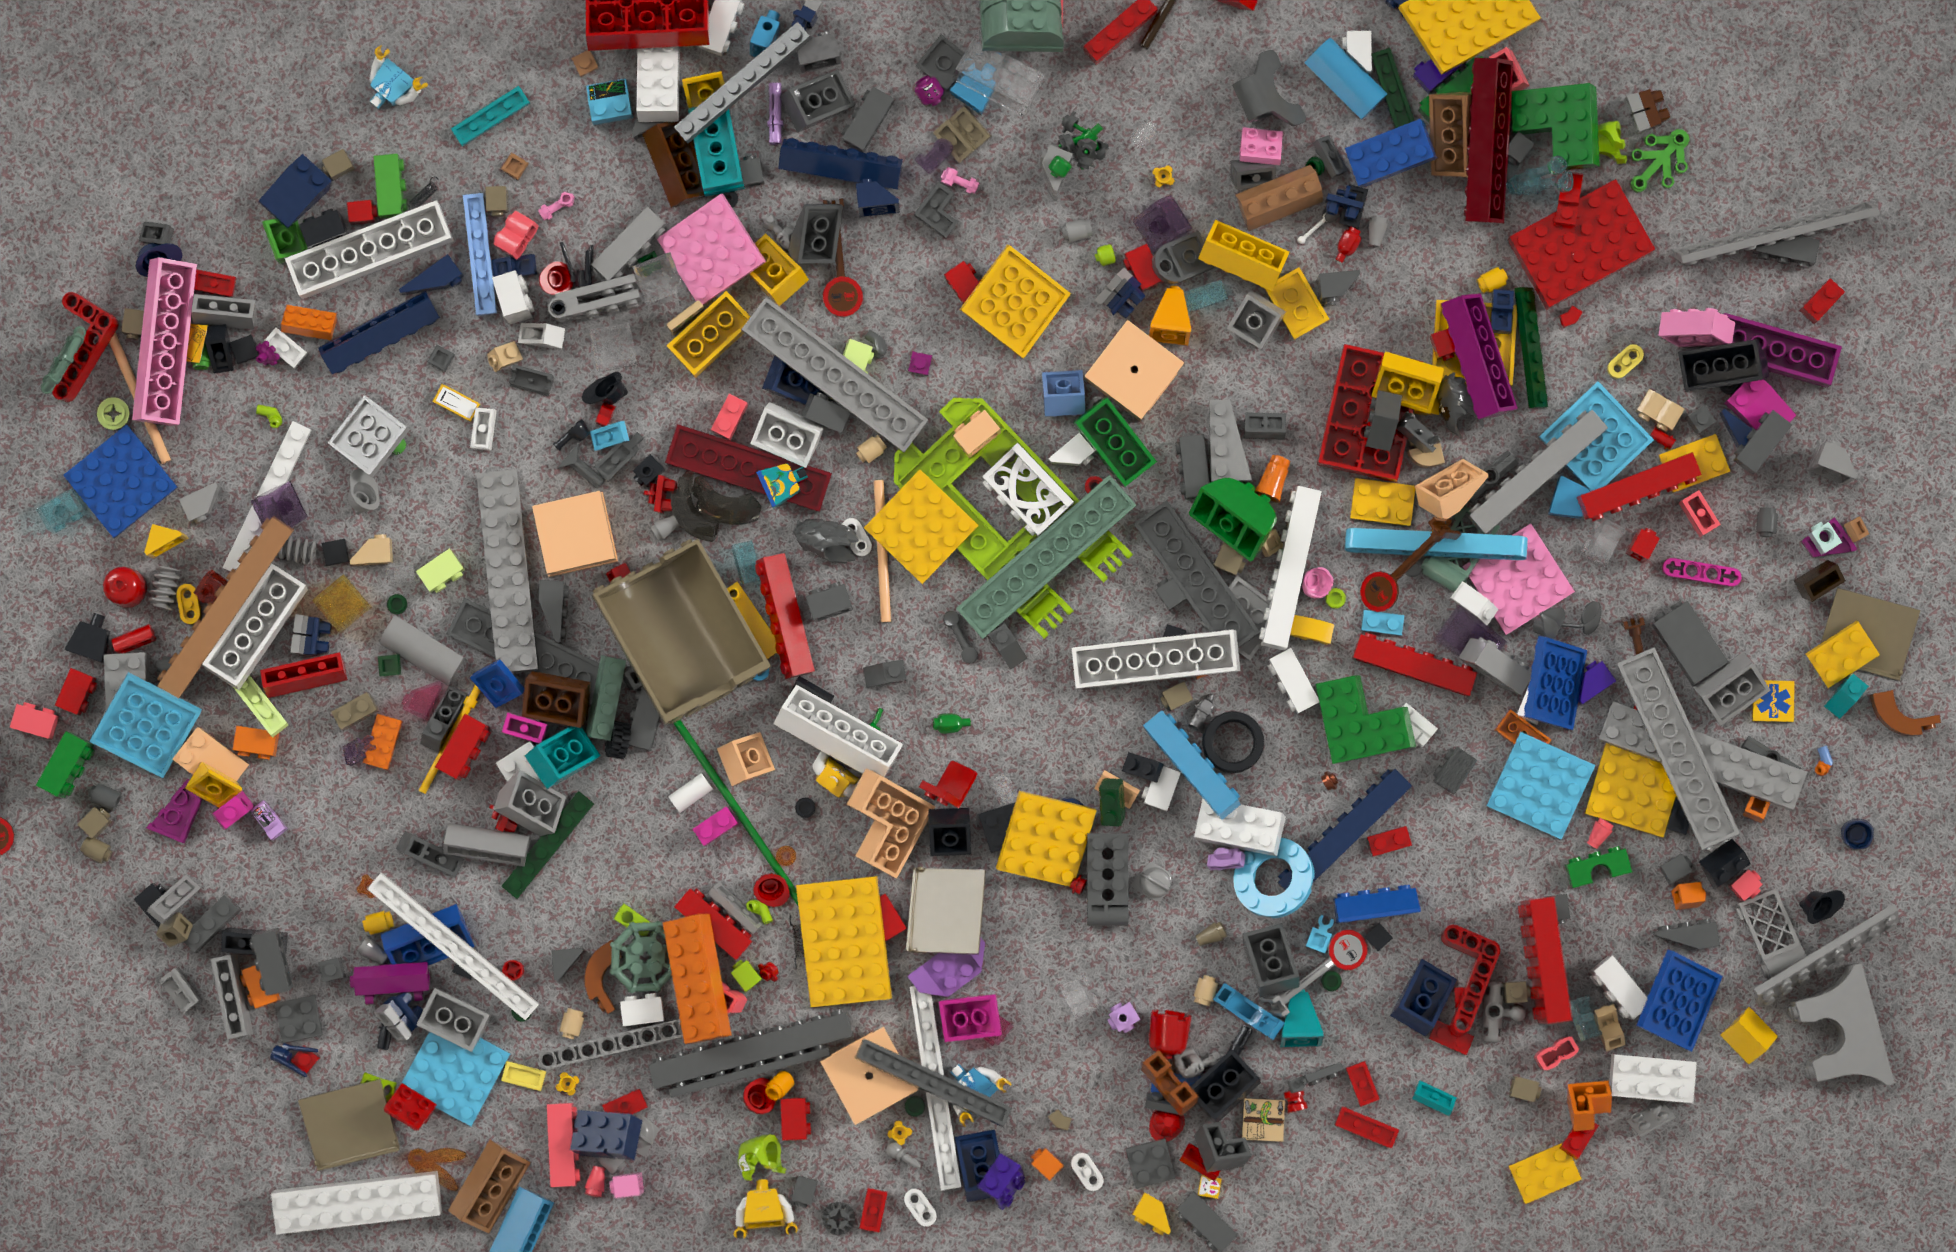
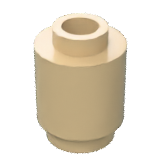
[856,435,887,464]
[1194,975,1219,1007]
[559,1008,584,1039]

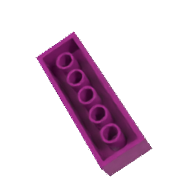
[1441,293,1518,419]
[1723,313,1842,388]

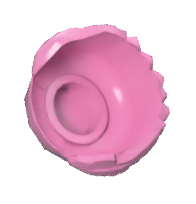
[1302,567,1334,598]

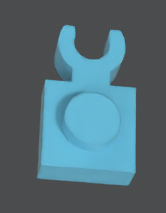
[1306,915,1334,954]

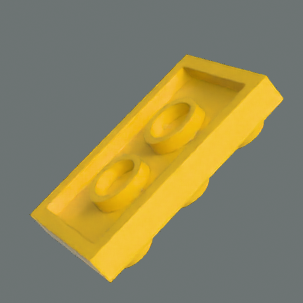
[1265,267,1330,340]
[1658,434,1730,493]
[1350,478,1415,526]
[1806,621,1880,688]
[1508,1142,1582,1204]

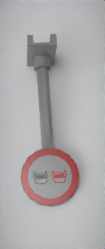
[1259,930,1367,1017]

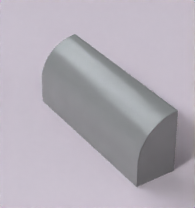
[380,615,466,686]
[444,823,530,866]

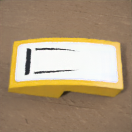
[432,384,480,422]

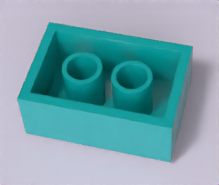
[524,726,601,789]

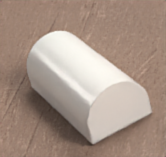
[470,407,497,451]
[668,773,713,813]

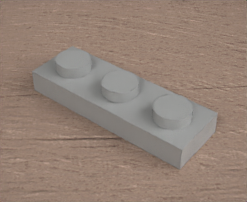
[147,875,201,924]
[708,881,763,934]

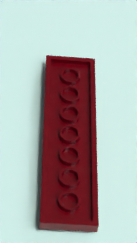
[665,424,832,512]

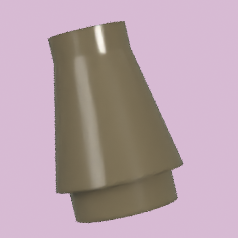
[1195,922,1227,946]

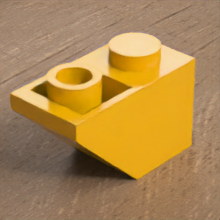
[1132,1192,1171,1236]

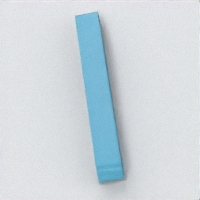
[1345,528,1528,560]

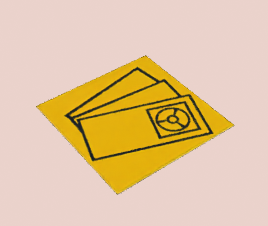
[186,324,208,363]

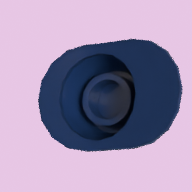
[135,243,183,277]

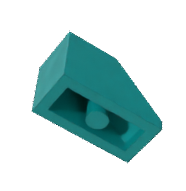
[1824,673,1869,719]

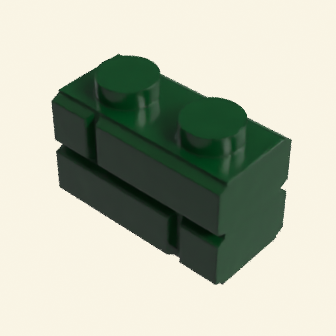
[1099,778,1126,826]

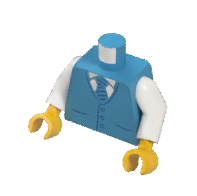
[950,1064,1012,1127]

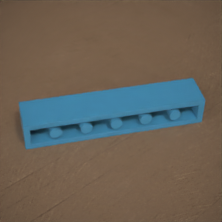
[1143,710,1241,820]

